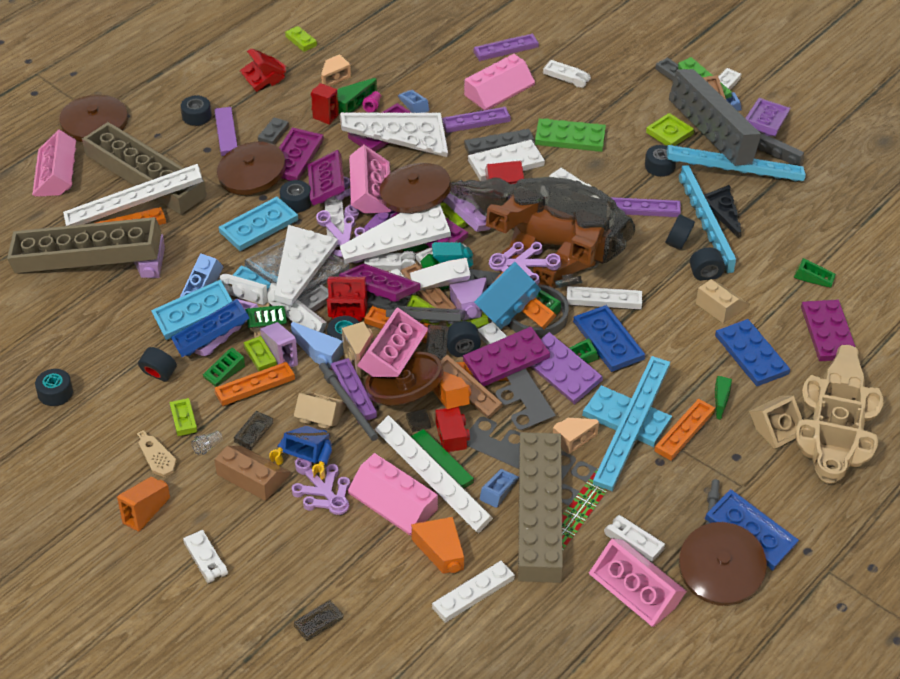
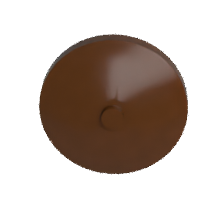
[59,95,128,142]
[217,142,286,195]
[380,163,451,213]
[365,352,444,405]
[679,522,767,606]

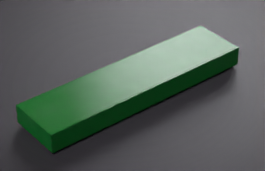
[411,429,474,489]

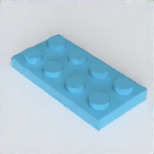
[219,197,298,251]
[151,280,232,340]
[582,385,672,447]

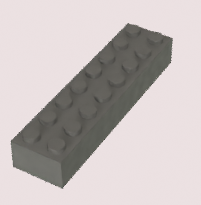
[669,69,761,166]

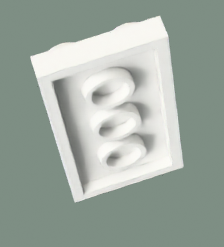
[468,140,545,182]

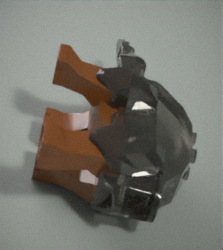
[450,177,635,288]

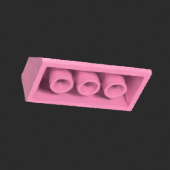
[464,54,535,110]
[32,130,76,196]
[350,145,392,213]
[357,307,428,377]
[348,453,438,536]
[588,539,687,627]

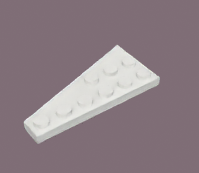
[340,113,448,157]
[340,203,451,264]
[274,225,338,306]

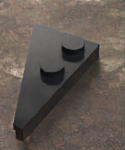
[704,185,741,238]

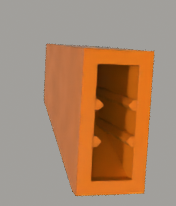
[117,477,170,532]
[411,517,464,574]

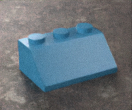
[474,261,541,329]

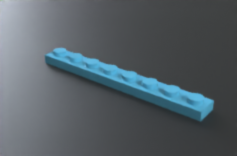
[667,145,806,181]
[679,165,736,273]
[593,356,670,491]

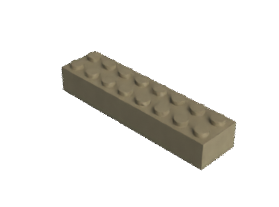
[82,122,206,215]
[7,217,162,273]
[518,432,562,583]

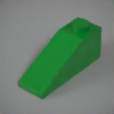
[337,78,377,114]

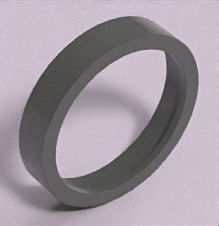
[508,284,569,338]

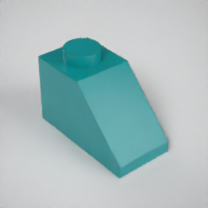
[432,242,474,268]

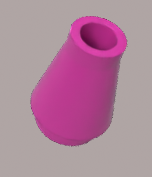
[363,91,381,113]

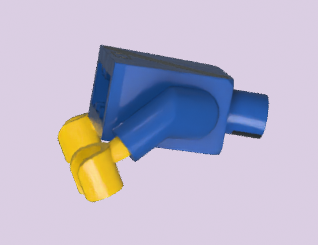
[269,426,332,480]

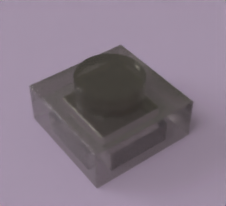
[555,274,582,288]
[406,409,431,433]

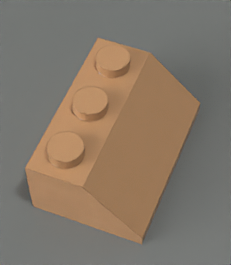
[214,446,291,501]

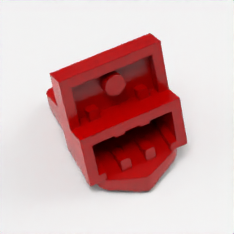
[239,48,286,92]
[327,277,368,322]

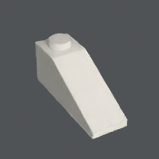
[410,258,470,290]

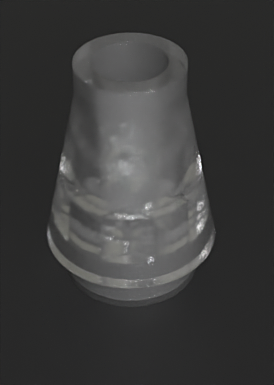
[191,430,223,455]

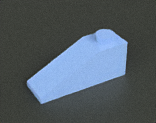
[291,322,343,368]

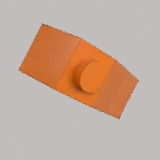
[432,372,471,409]

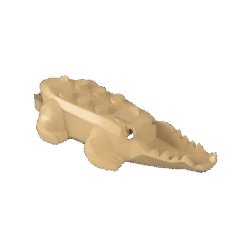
[796,345,883,484]

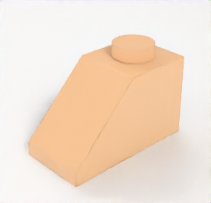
[321,54,351,86]
[553,418,599,454]

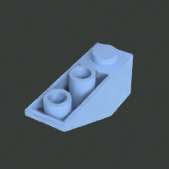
[179,253,223,298]

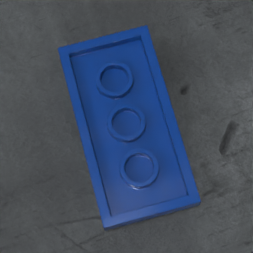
[171,299,250,357]
[573,305,645,372]
[715,319,790,387]
[704,489,799,570]

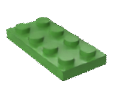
[535,118,606,152]

